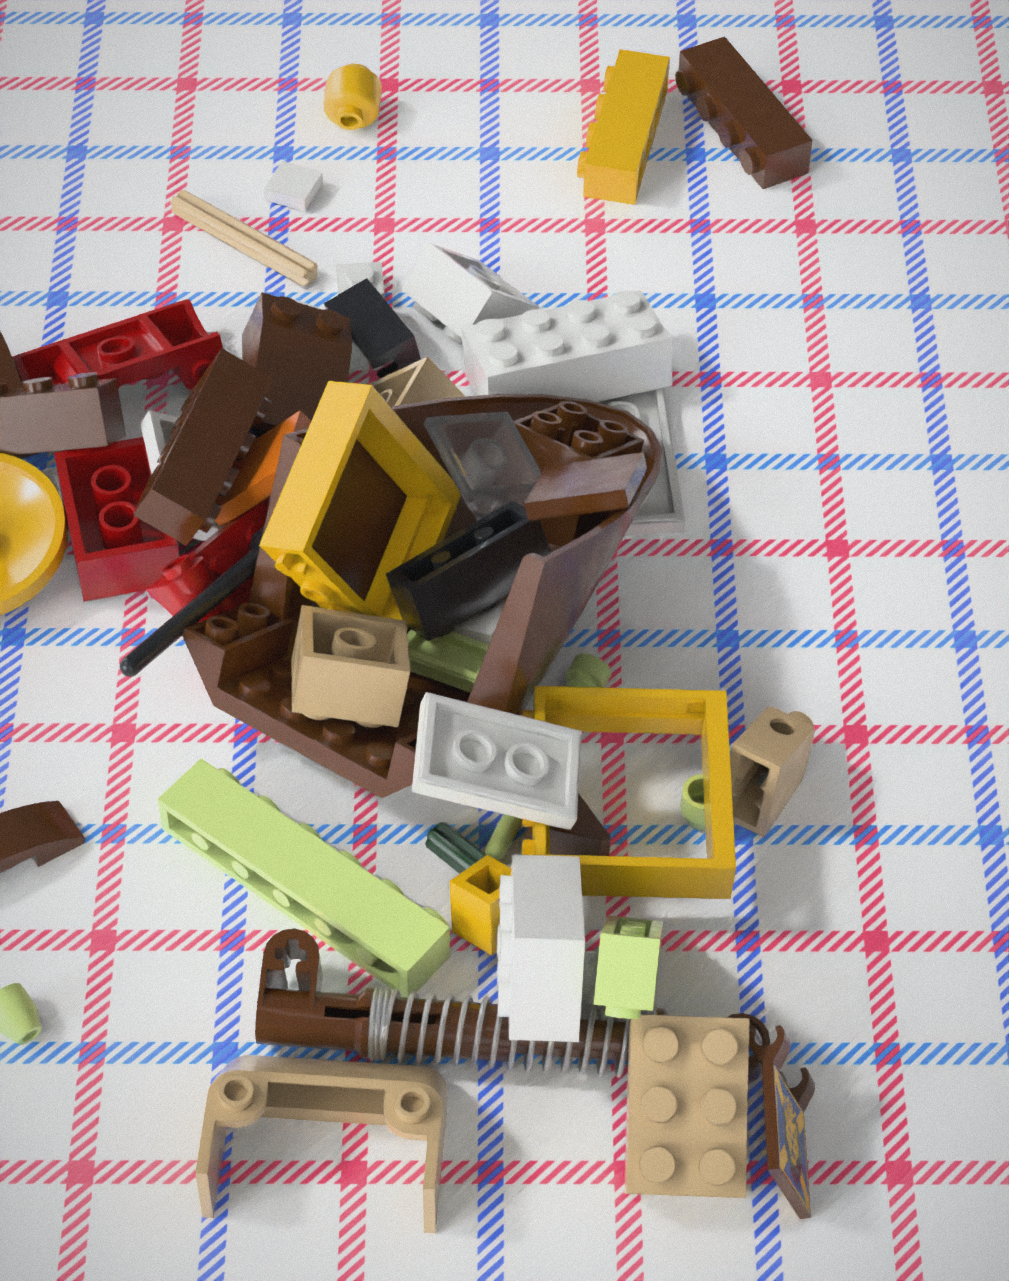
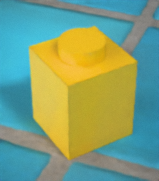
[450,855,511,955]

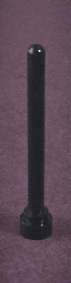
[119,526,264,677]

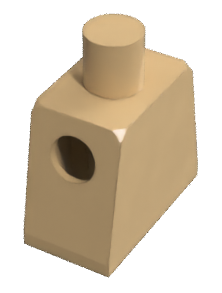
[730,707,815,837]

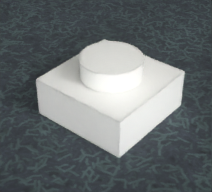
[336,262,385,299]

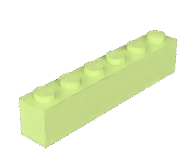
[158,758,450,998]

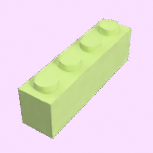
[594,915,663,1019]

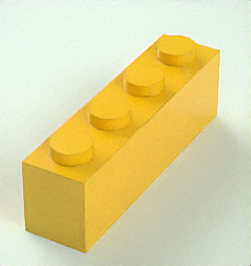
[577,49,670,205]

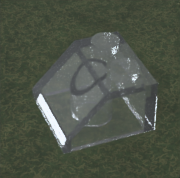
[423,412,542,521]

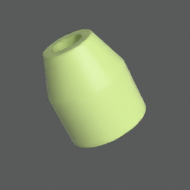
[680,774,705,830]
[0,983,42,1045]

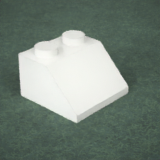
[401,243,540,345]

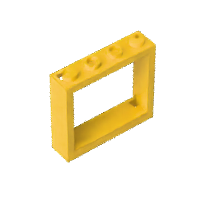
[259,381,463,630]
[522,686,736,899]

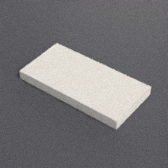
[598,388,685,536]

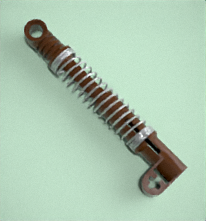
[255,928,770,1084]

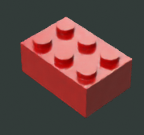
[54,437,179,602]

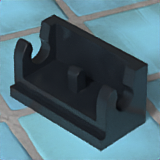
[323,278,421,378]

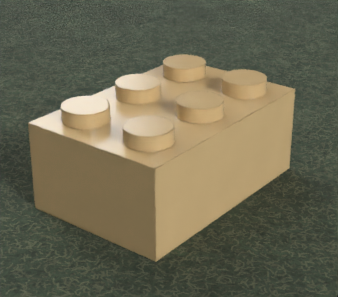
[624,1014,750,1198]

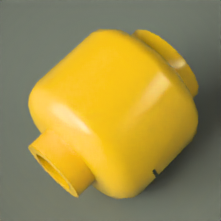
[323,63,382,130]

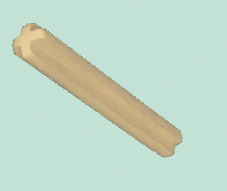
[170,190,318,287]

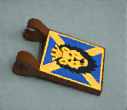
[749,1025,815,1219]

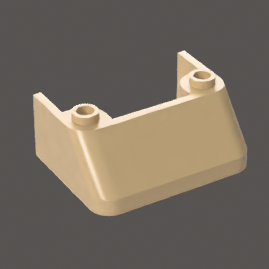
[195,1055,448,1234]

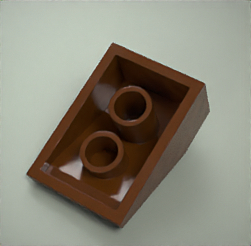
[242,292,352,431]

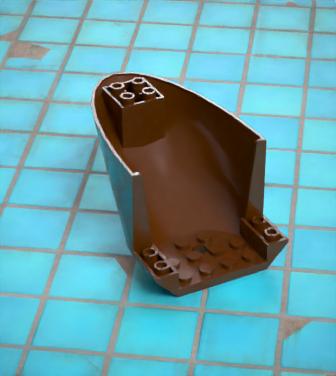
[182,394,662,798]

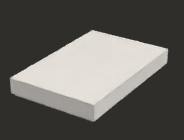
[412,692,582,830]

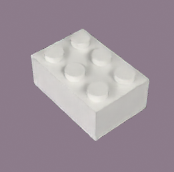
[497,854,585,1042]

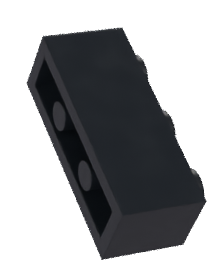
[386,500,551,641]

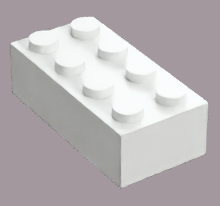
[461,290,672,402]

